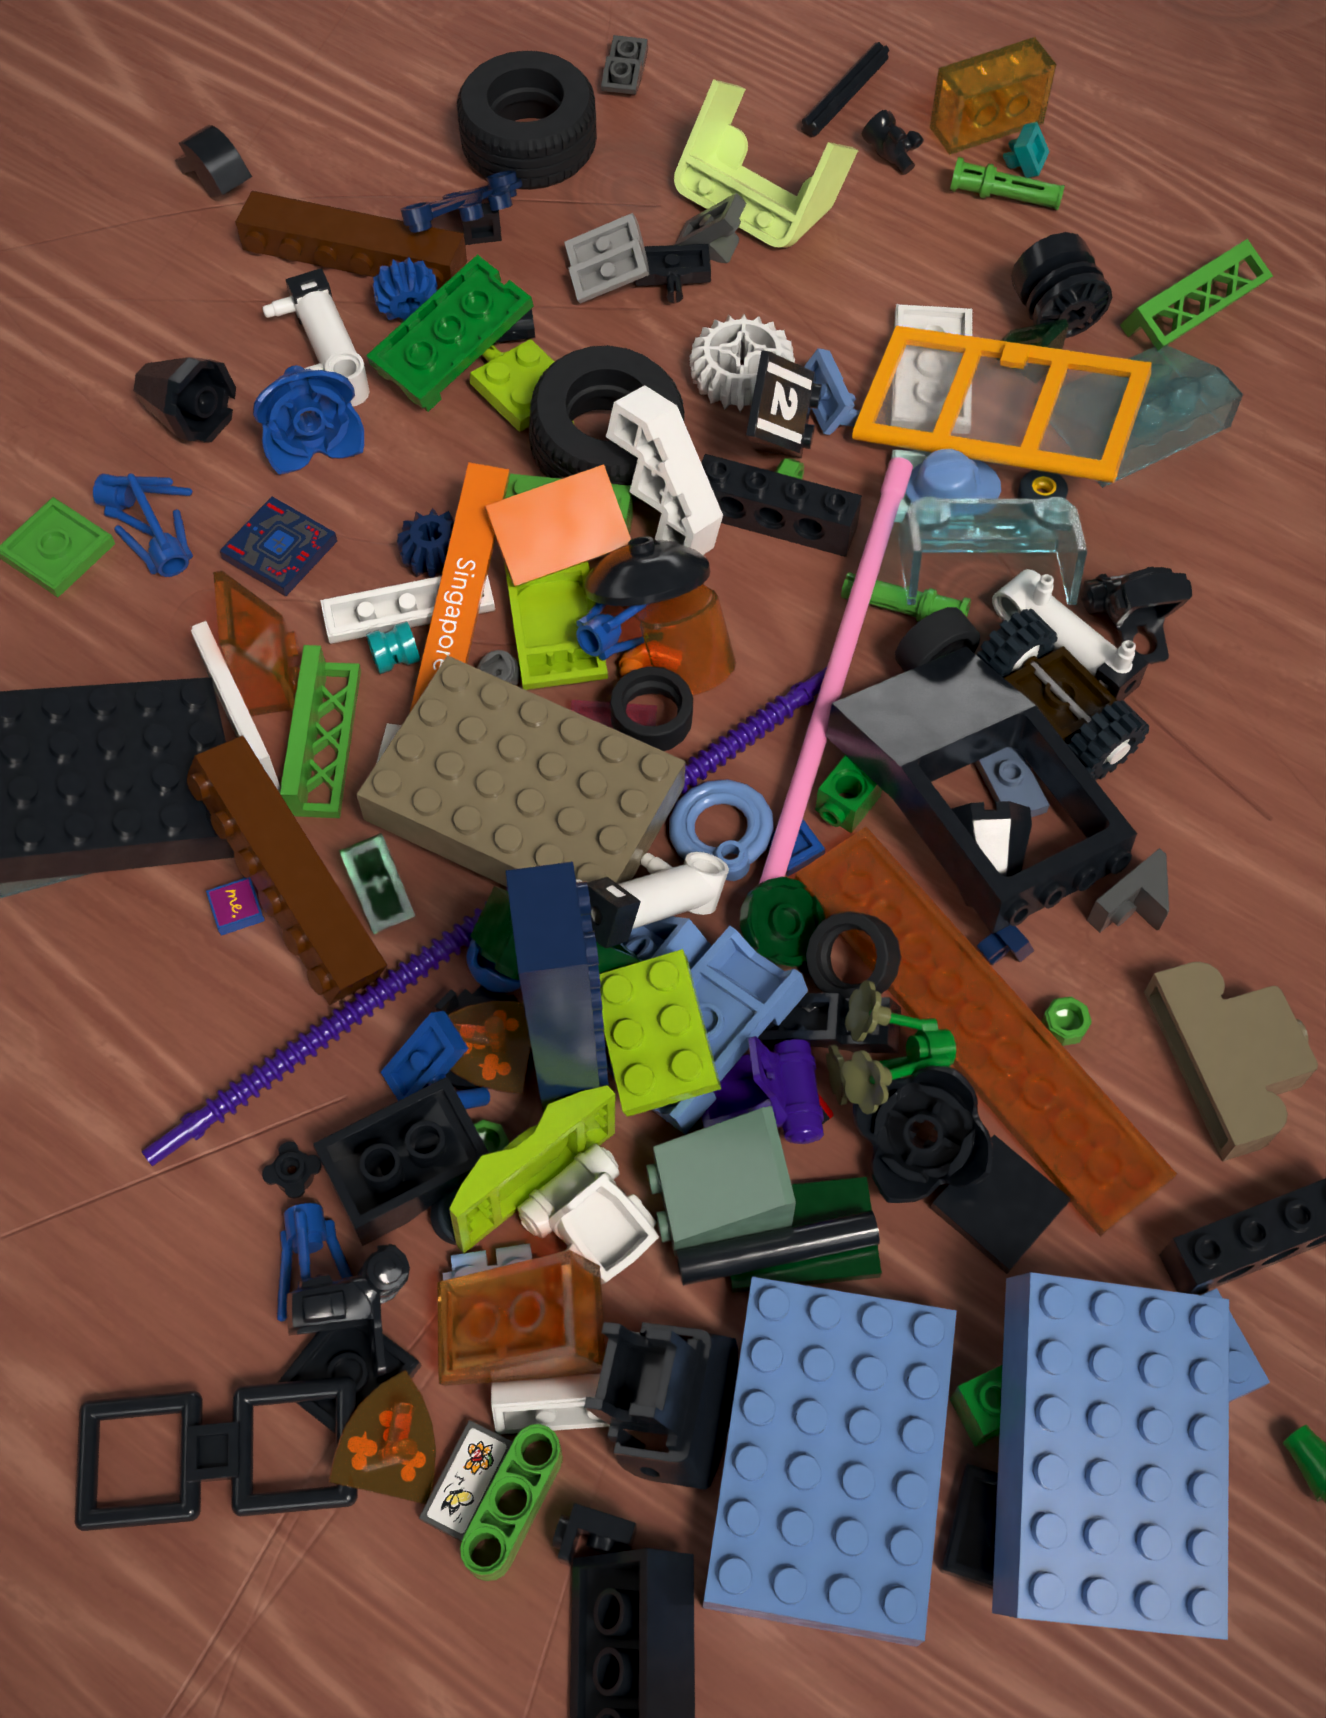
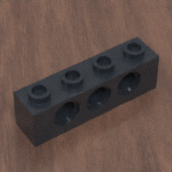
[701,454,862,557]
[1159,1178,1326,1295]

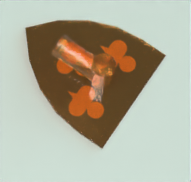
[448,1001,531,1095]
[328,1370,436,1505]

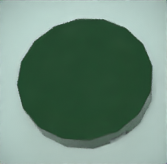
[740,877,826,970]

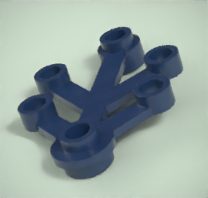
[400,170,522,233]

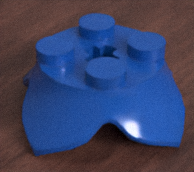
[253,365,364,475]

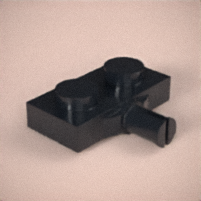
[636,244,711,303]

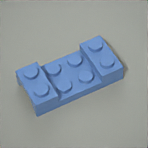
[607,926,808,1135]

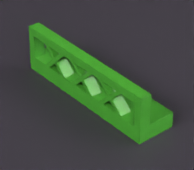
[1120,239,1273,351]
[280,645,361,818]

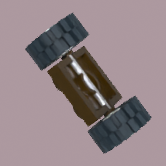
[977,609,1149,781]

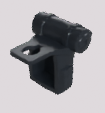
[1081,566,1192,664]
[287,1244,410,1377]

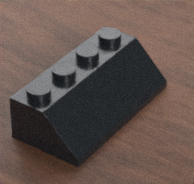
[570,1548,695,1718]

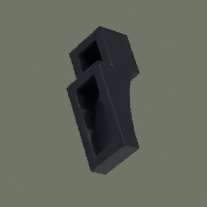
[758,993,902,1053]

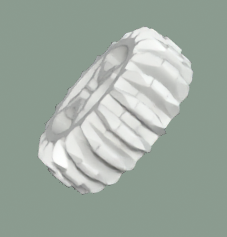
[690,314,795,412]

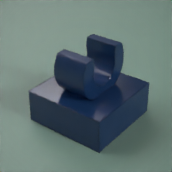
[977,925,1034,965]

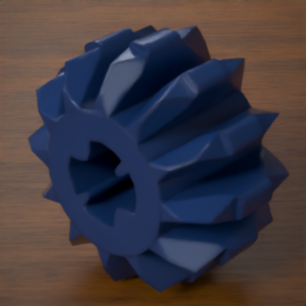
[397,507,455,578]

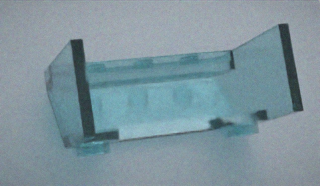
[898,497,1087,605]

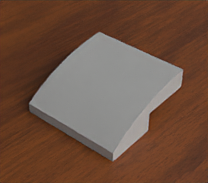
[564,213,650,304]

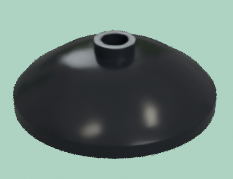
[584,536,711,606]

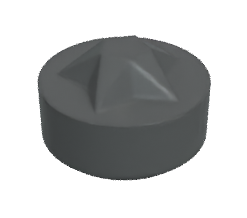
[477,650,521,686]

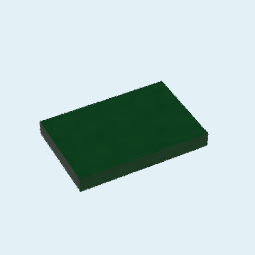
[730,1177,882,1293]

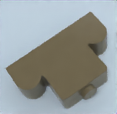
[1144,962,1318,1162]

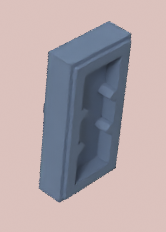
[974,747,1049,818]

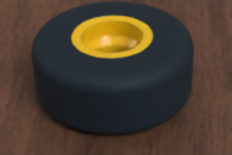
[1017,470,1068,516]

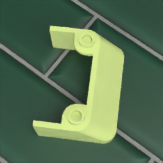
[674,79,858,248]

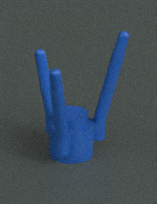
[93,473,193,537]
[114,473,193,577]
[576,603,656,660]
[277,1203,353,1322]

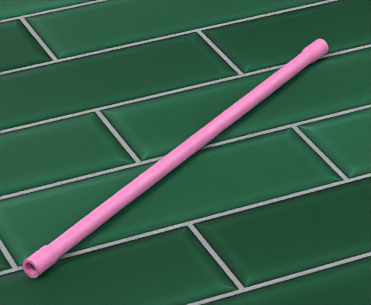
[742,457,913,937]

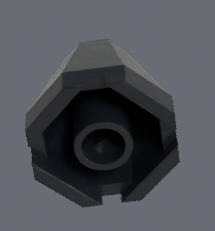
[133,357,236,442]
[951,801,1032,907]

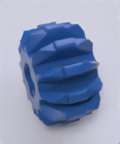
[373,257,438,322]

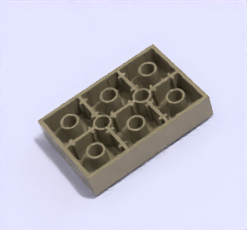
[357,655,686,887]

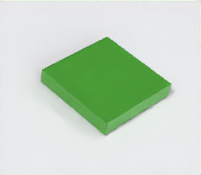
[0,497,115,598]

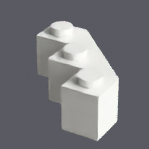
[606,385,723,555]

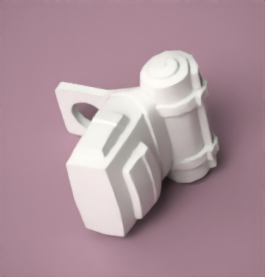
[517,1143,659,1285]

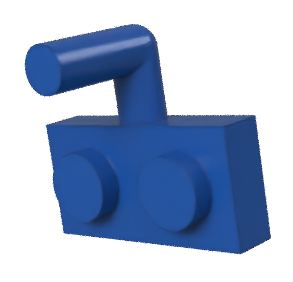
[381,1011,490,1109]

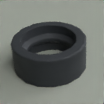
[895,607,980,672]
[610,666,693,751]
[806,912,901,998]

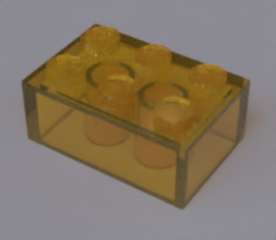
[930,37,1057,155]

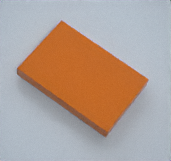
[485,464,631,587]

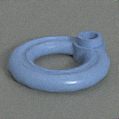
[669,779,774,881]

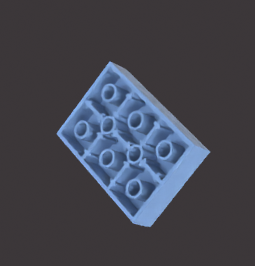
[992,1272,1229,1640]
[703,1277,957,1647]

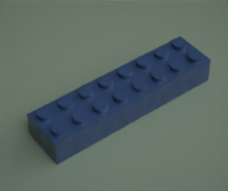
[506,862,609,1113]

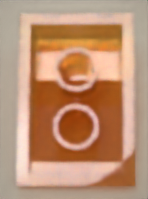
[213,571,300,716]
[437,1250,605,1386]

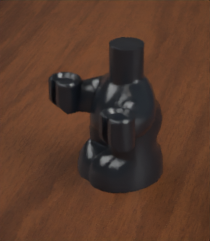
[861,110,924,174]

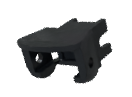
[584,1322,738,1490]

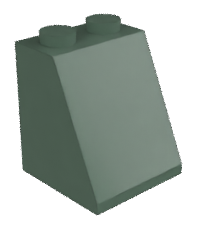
[646,1106,796,1256]

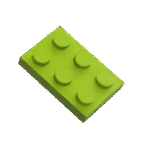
[599,949,721,1117]

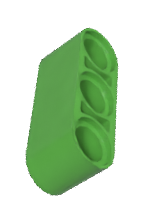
[460,1424,563,1581]

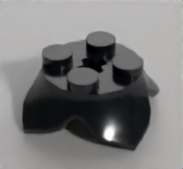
[852,1065,993,1203]

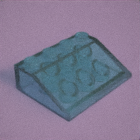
[1034,345,1243,488]

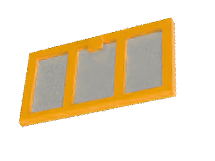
[852,326,1152,483]

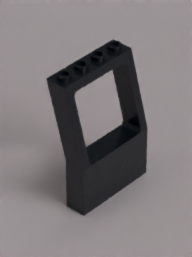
[826,647,1137,934]

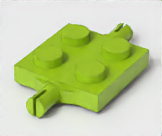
[470,339,574,432]

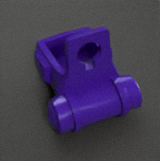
[702,1036,824,1144]

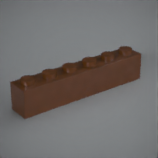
[235,191,467,290]
[187,735,387,1006]

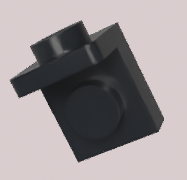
[552,1503,637,1566]

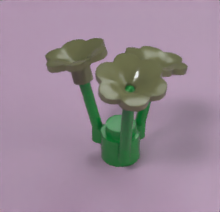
[826,980,956,1114]

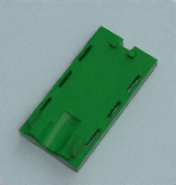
[366,254,534,412]

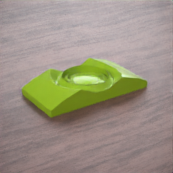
[504,562,608,690]
[449,1085,615,1253]

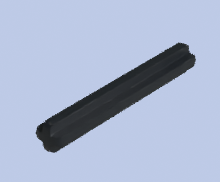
[801,42,889,137]

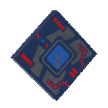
[220,496,337,596]

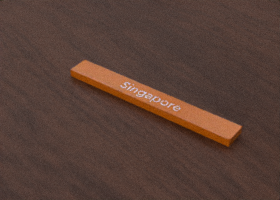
[409,462,510,713]

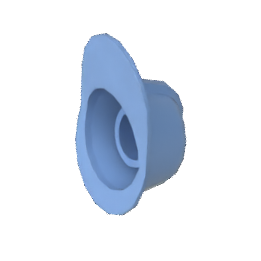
[906,449,1001,514]

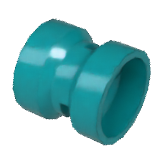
[366,621,420,674]

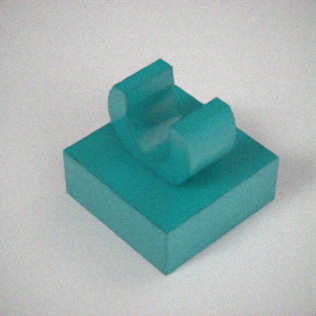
[1003,122,1050,178]

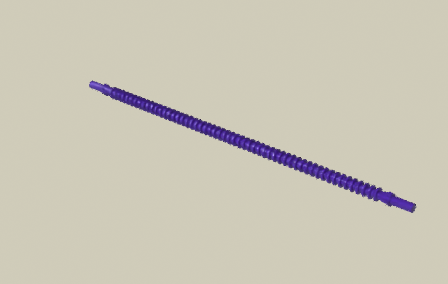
[141,667,827,1167]

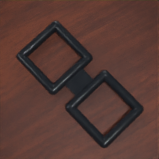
[74,1376,358,1531]

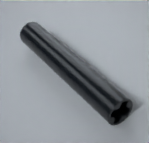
[676,1210,880,1286]

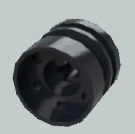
[1011,232,1113,340]

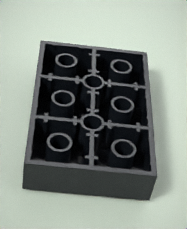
[0,677,235,883]

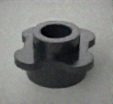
[262,1142,322,1199]

